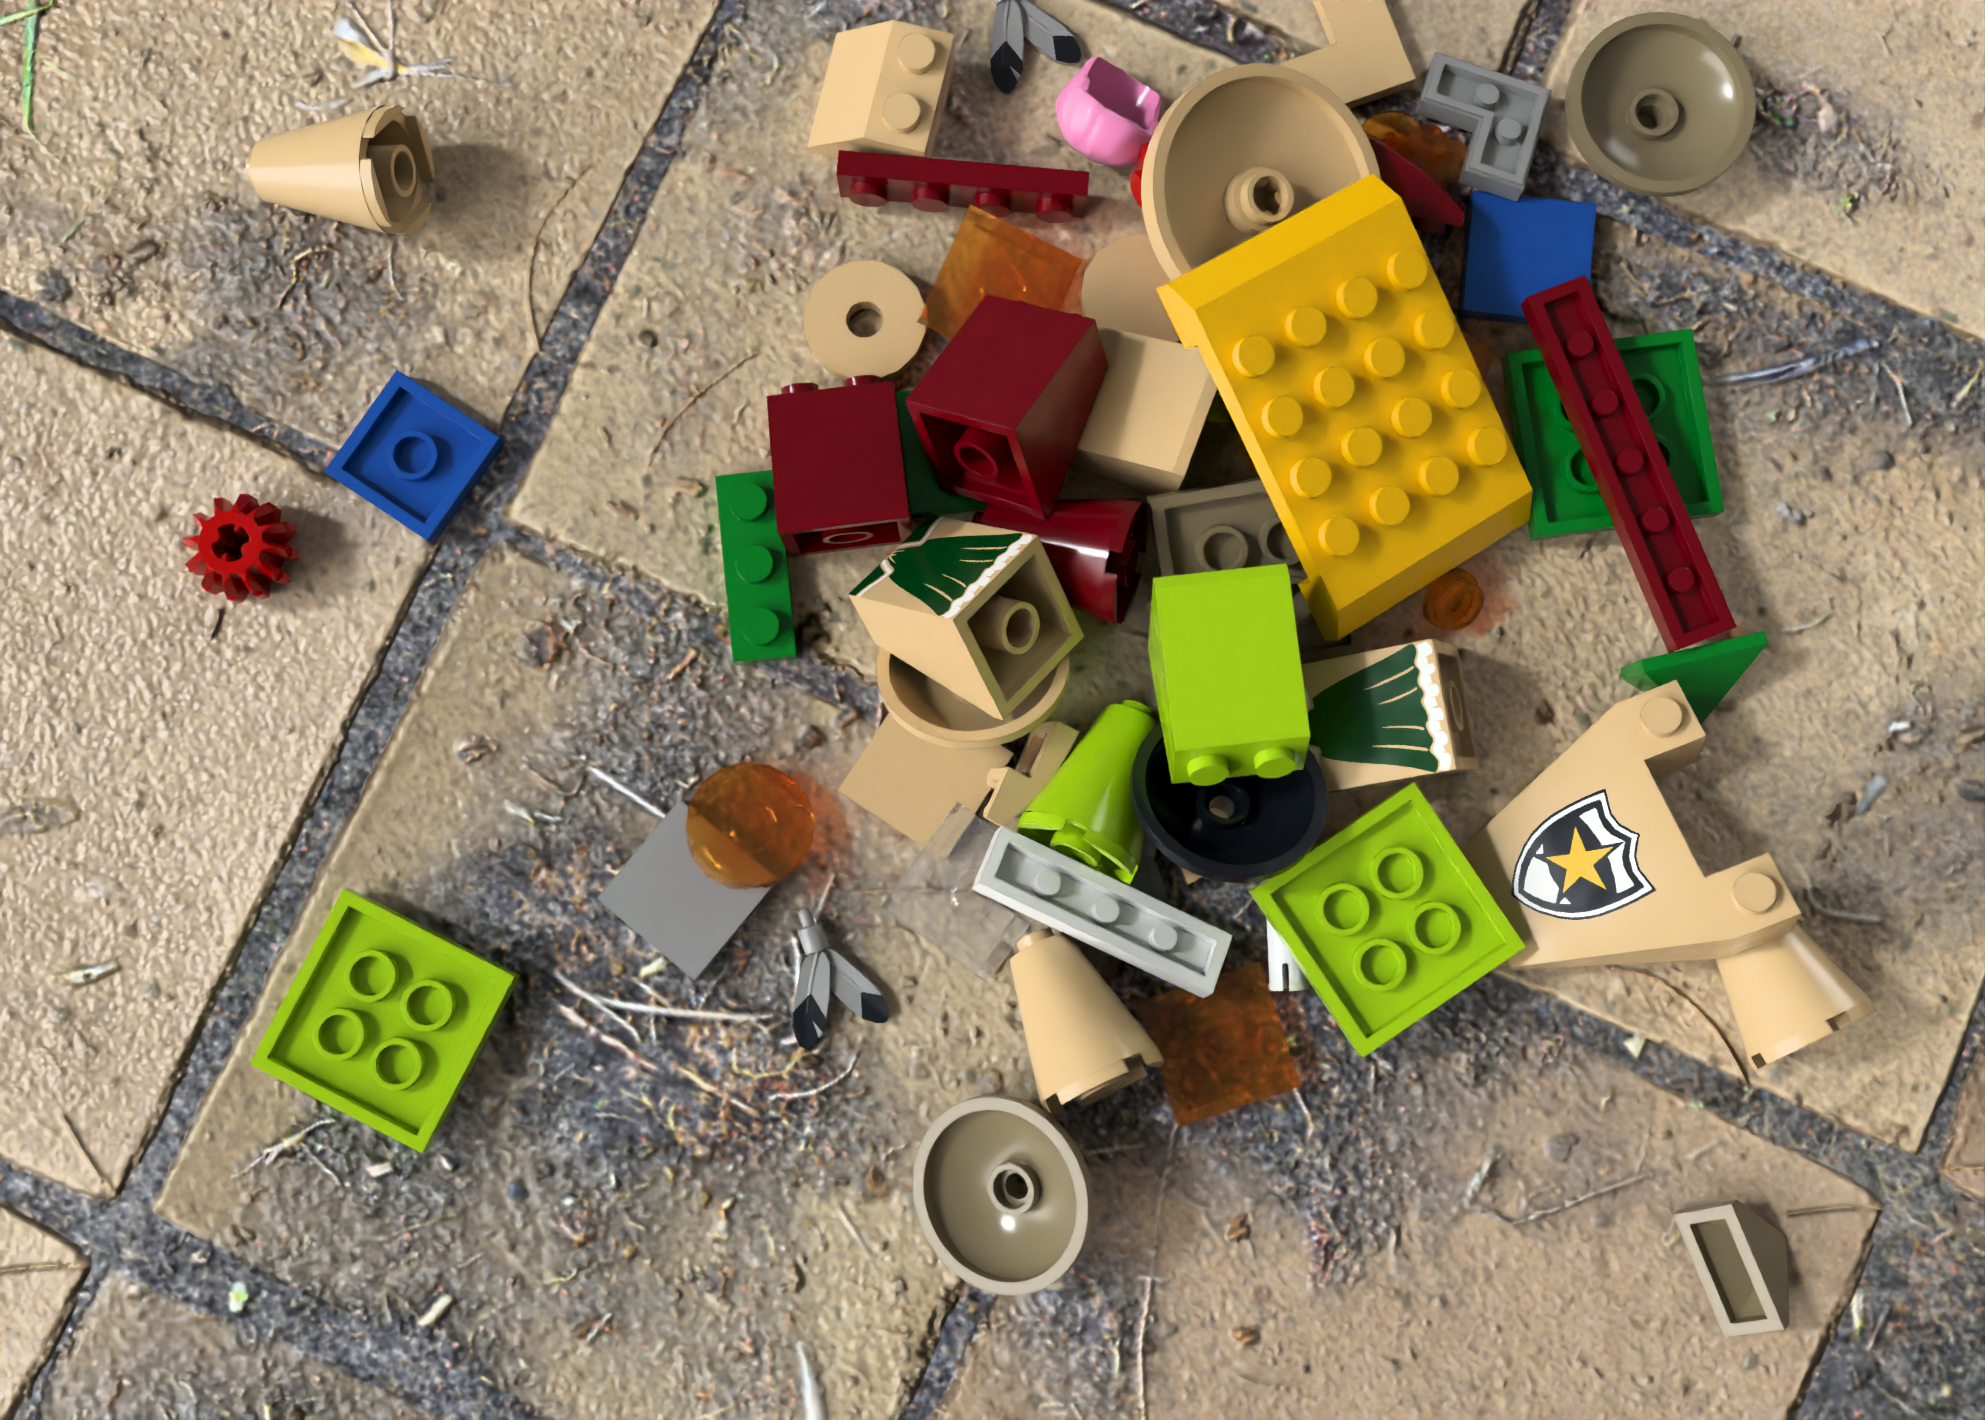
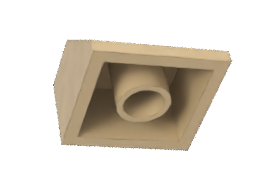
[807,20,955,159]

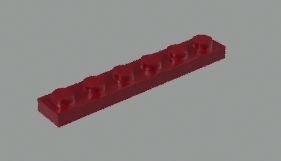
[1520,275,1737,653]

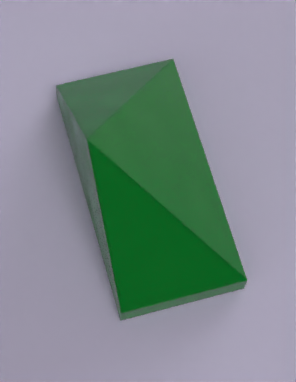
[1620,631,1768,725]

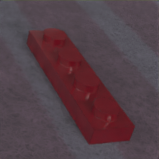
[836,150,1090,223]

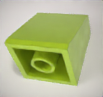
[1148,563,1311,786]

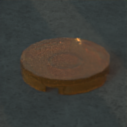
[685,762,815,890]

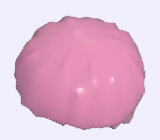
[1056,57,1162,167]

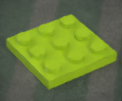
[1249,782,1526,1058]
[249,888,520,1153]

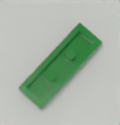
[715,470,798,665]

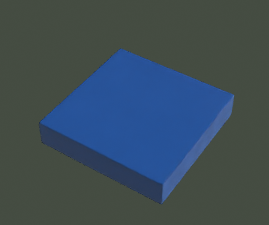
[1457,190,1596,325]
[324,370,505,545]

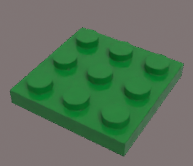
[1501,329,1724,541]

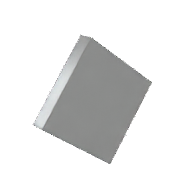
[596,799,779,980]

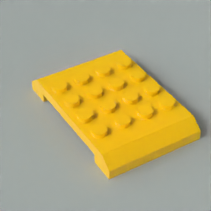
[1156,173,1533,641]

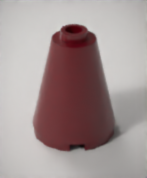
[971,498,1150,625]

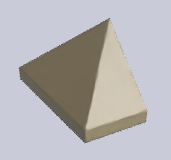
[1673,1199,1790,1338]

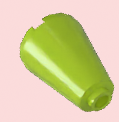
[1016,700,1158,885]

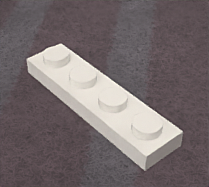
[972,826,1233,998]

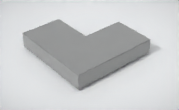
[1415,52,1552,202]

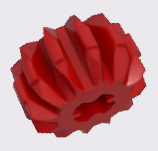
[182,494,301,603]

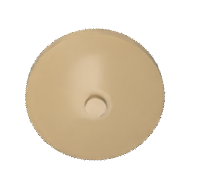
[1141,63,1381,280]

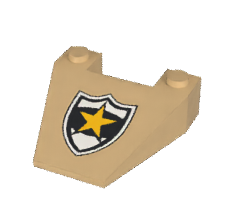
[1460,680,1801,970]

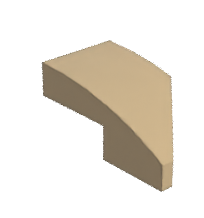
[983,720,1079,826]

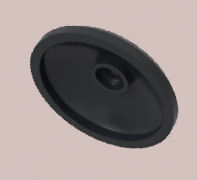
[1130,722,1328,883]

